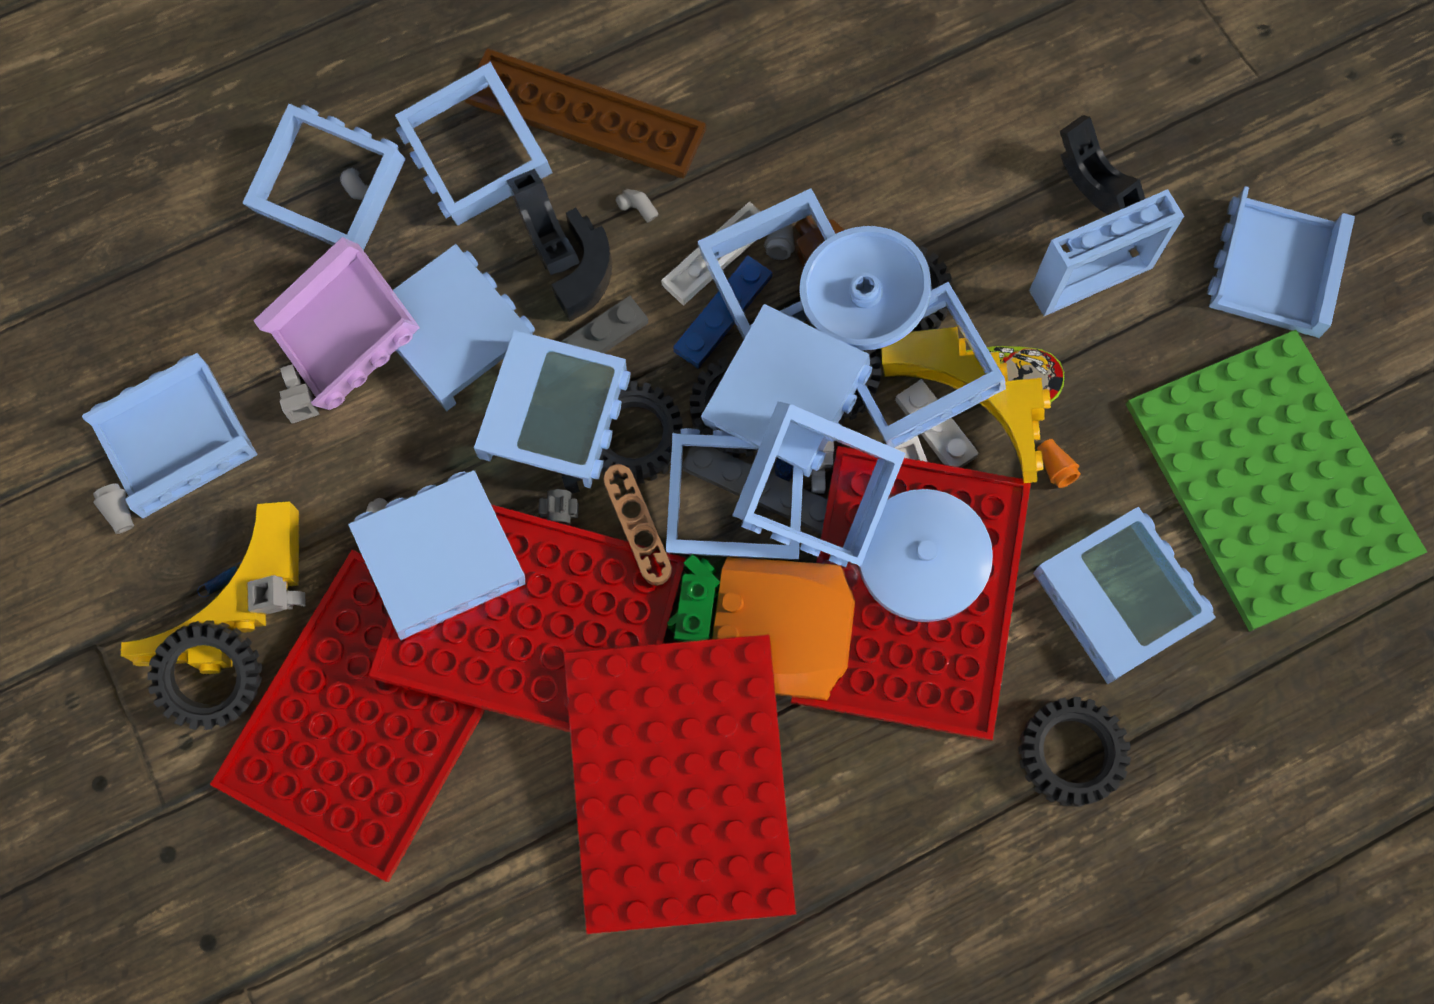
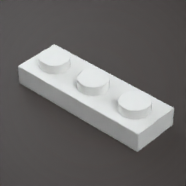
[895,379,979,468]

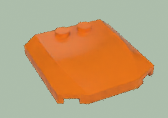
[712,557,855,700]

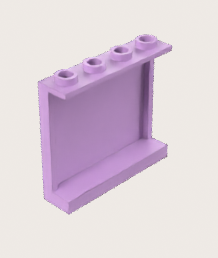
[254,237,420,410]

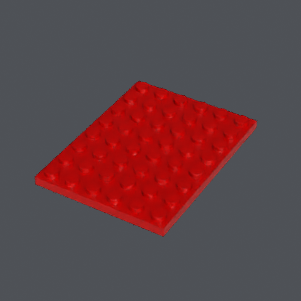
[791,446,1031,741]
[369,504,686,732]
[210,550,485,882]
[564,634,796,934]

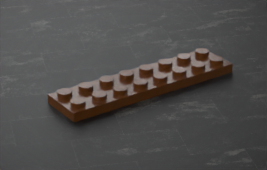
[464,48,706,179]

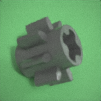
[538,489,579,526]

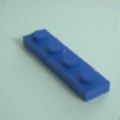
[673,256,772,369]

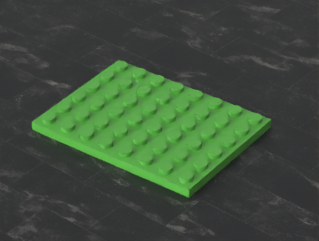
[1126,330,1427,632]

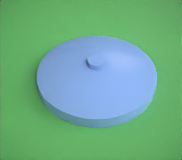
[800,226,931,350]
[859,489,993,622]

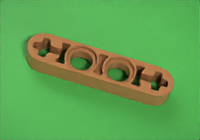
[604,464,672,586]

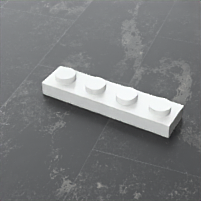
[661,202,761,305]

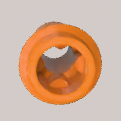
[1037,439,1080,488]

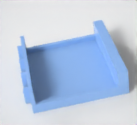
[1207,186,1355,338]
[393,244,535,411]
[701,304,872,477]
[82,353,257,518]
[348,470,525,640]

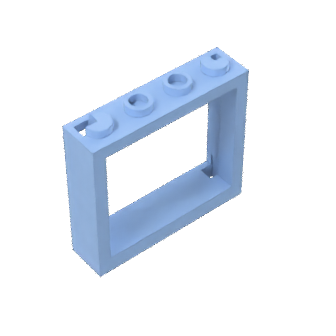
[395,62,553,225]
[243,104,406,250]
[697,188,835,340]
[1029,189,1184,316]
[856,282,1006,448]
[732,402,906,567]
[666,428,803,561]

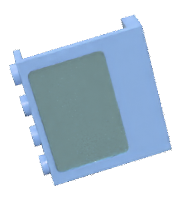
[474,330,631,488]
[1033,507,1216,684]

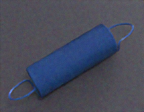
[198,562,242,597]

